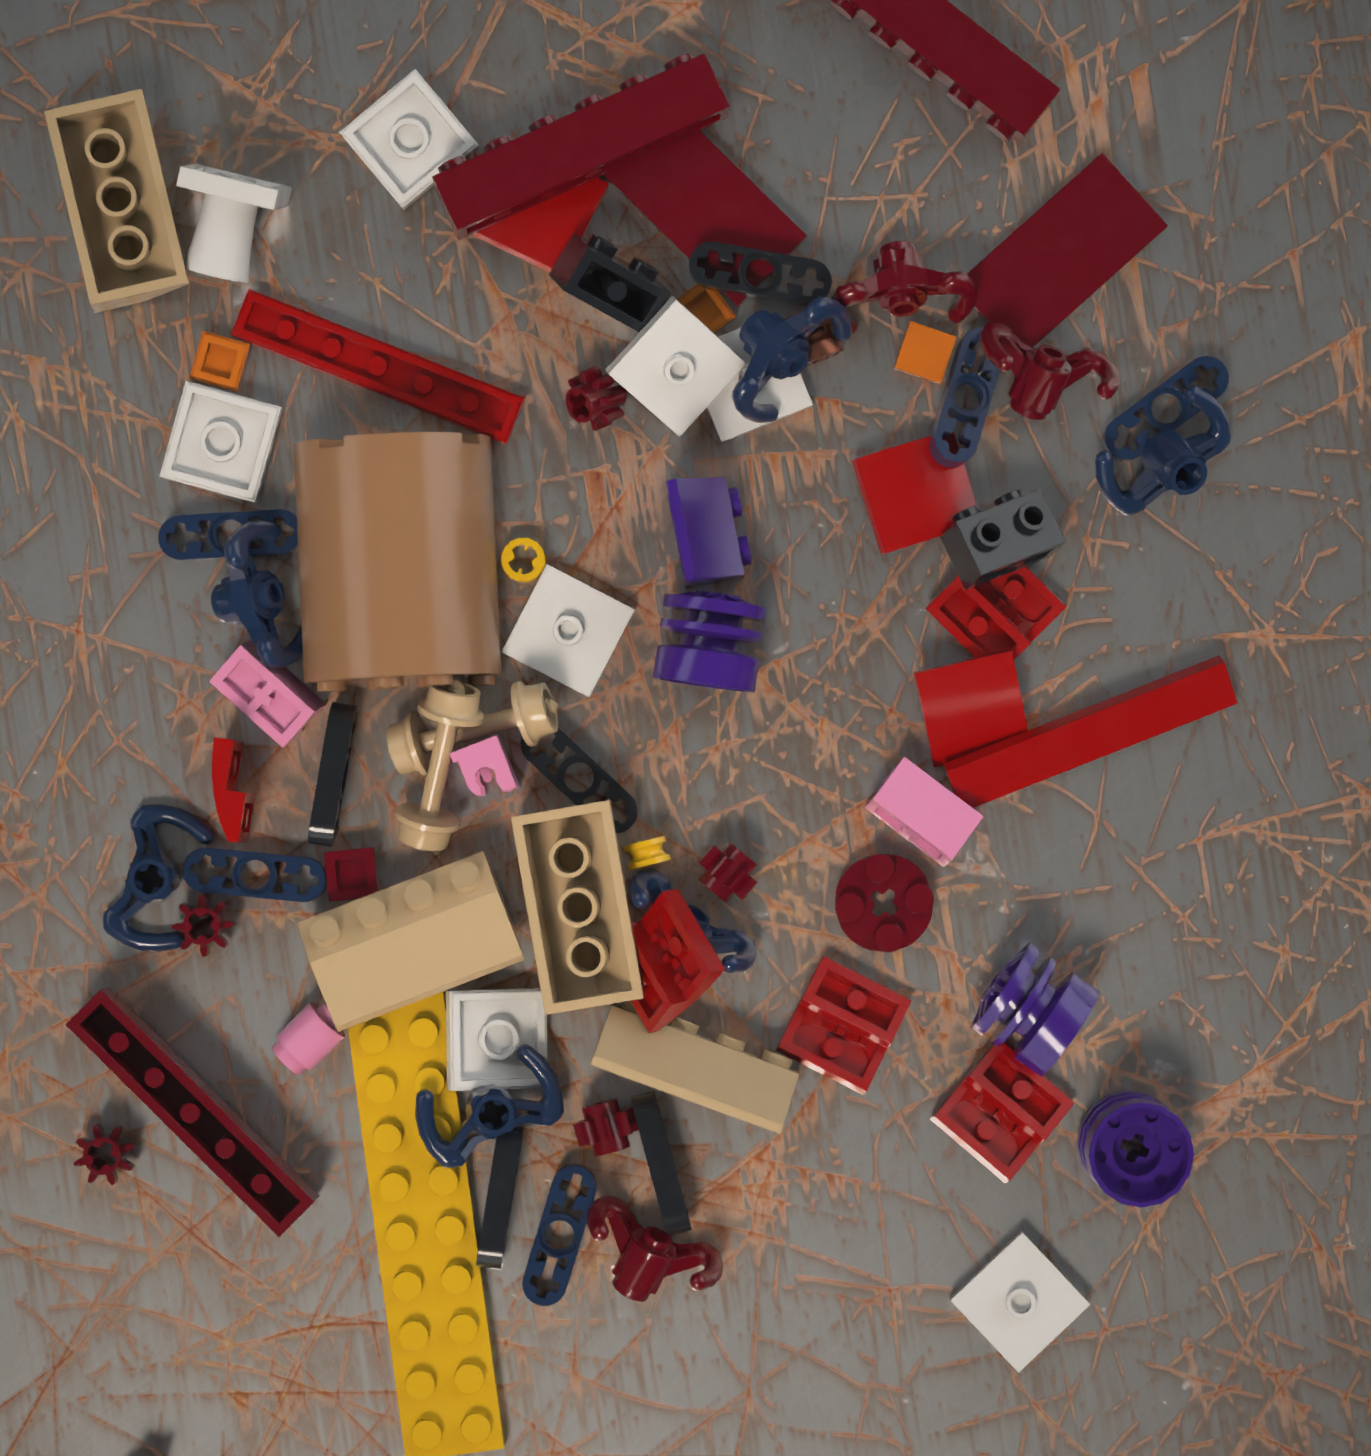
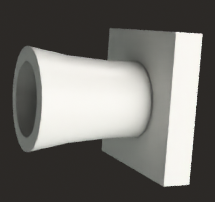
[176,163,292,283]

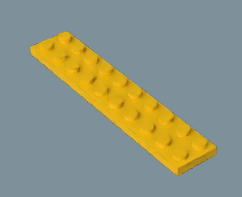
[348,991,505,1456]

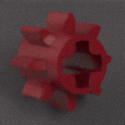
[565,365,627,431]
[698,841,758,903]
[172,894,236,957]
[573,1098,638,1156]
[74,1123,137,1185]

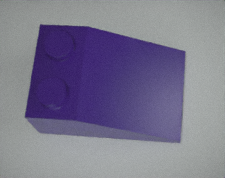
[666,477,752,589]

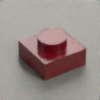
[324,847,379,902]

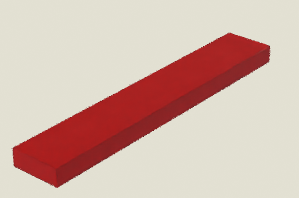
[230,289,525,445]
[943,655,1238,808]

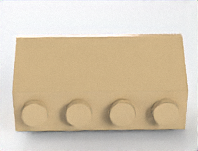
[44,89,189,313]
[511,800,645,1015]
[297,851,525,1032]
[590,1001,799,1134]

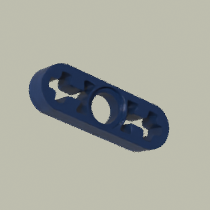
[929,327,1000,468]
[1102,356,1229,462]
[158,509,298,561]
[182,847,327,902]
[522,1164,597,1306]

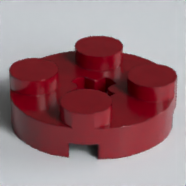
[834,854,934,952]

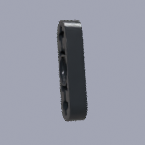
[689,242,832,306]
[308,702,358,847]
[520,728,638,833]
[630,1091,692,1236]
[476,1126,524,1270]

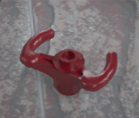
[831,241,977,334]
[979,322,1119,420]
[587,1195,723,1302]

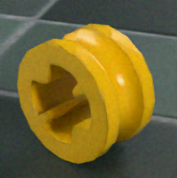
[501,537,546,583]
[622,835,671,870]

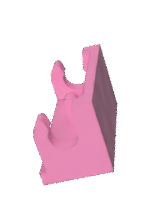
[209,639,327,748]
[449,735,520,796]
[864,757,984,867]

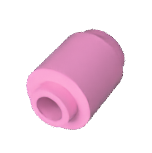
[272,1002,345,1075]

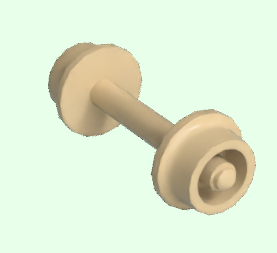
[395,679,484,851]
[386,681,559,776]

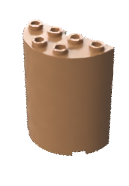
[293,432,502,692]

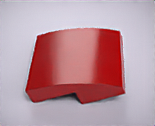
[474,178,609,273]
[851,431,977,555]
[925,566,1067,660]
[913,649,1028,767]
[212,737,256,843]
[631,889,725,1033]
[775,956,912,1095]
[930,1043,1074,1183]

